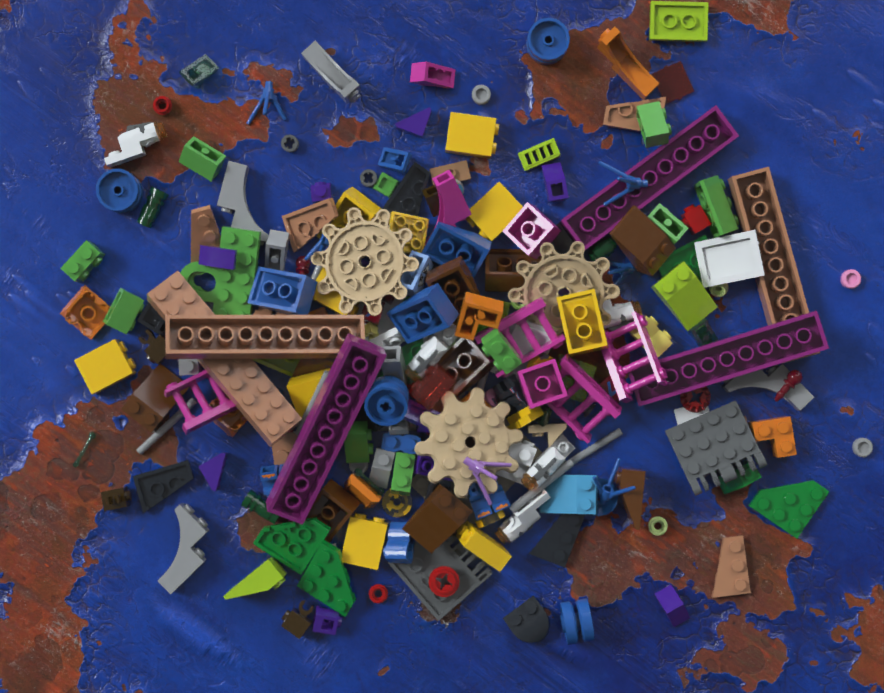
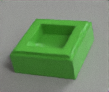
[373,172,399,198]

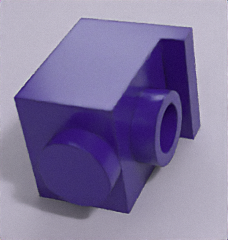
[310,182,332,204]
[312,605,342,635]

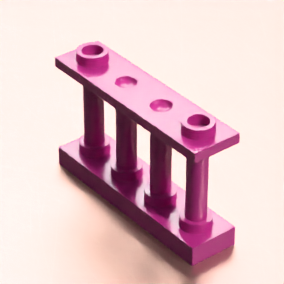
[474,297,565,378]
[601,312,668,403]
[547,354,622,444]
[164,370,238,435]

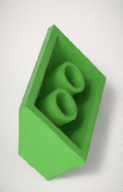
[693,175,739,238]

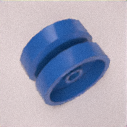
[526,18,570,65]
[96,169,143,213]
[364,375,409,426]
[560,598,595,645]

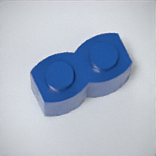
[381,432,424,454]
[383,522,416,564]

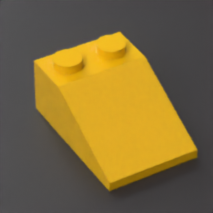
[316,186,381,239]
[556,289,609,357]

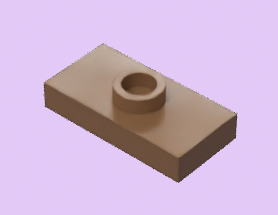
[429,160,471,185]

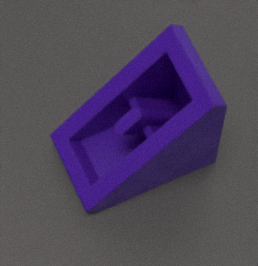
[395,107,432,139]
[198,452,228,491]
[654,584,690,627]

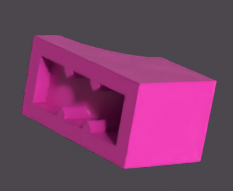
[410,62,456,89]

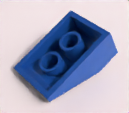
[421,222,492,278]
[247,266,318,315]
[386,283,459,344]

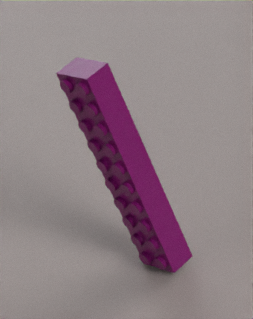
[559,105,739,250]
[629,311,829,406]
[266,333,387,525]

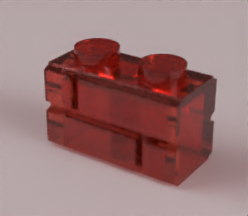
[411,363,456,410]

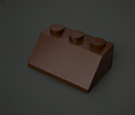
[485,249,542,292]

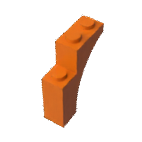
[597,26,659,100]

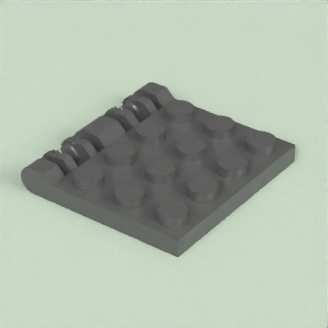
[665,400,767,496]
[388,533,493,621]

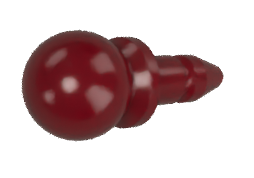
[296,256,311,275]
[775,370,803,401]

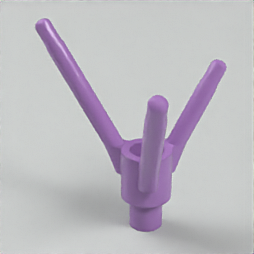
[463,456,512,505]

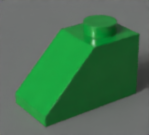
[717,460,762,495]

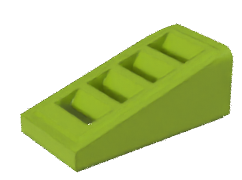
[518,138,561,171]

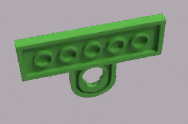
[180,226,261,315]

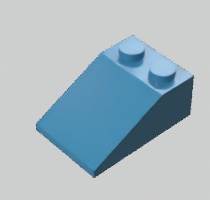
[539,475,598,515]

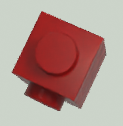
[681,204,711,235]

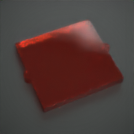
[652,61,694,104]

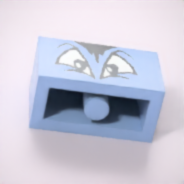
[401,250,434,296]

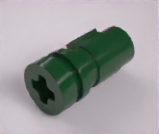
[137,186,169,228]
[241,489,280,524]

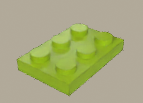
[649,1,708,42]

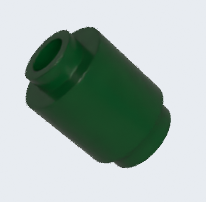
[588,236,617,261]

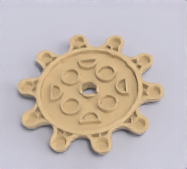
[311,207,419,316]
[508,241,620,336]
[414,387,524,498]

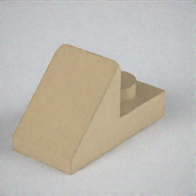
[527,423,567,447]

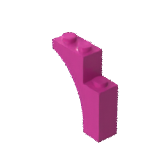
[425,170,472,245]

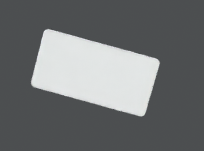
[674,402,710,425]

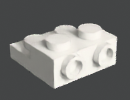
[496,440,537,485]

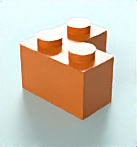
[454,292,504,341]
[748,416,797,458]

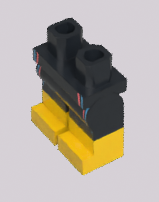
[492,374,544,429]

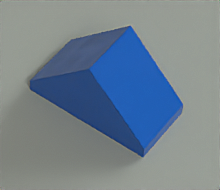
[378,147,412,175]

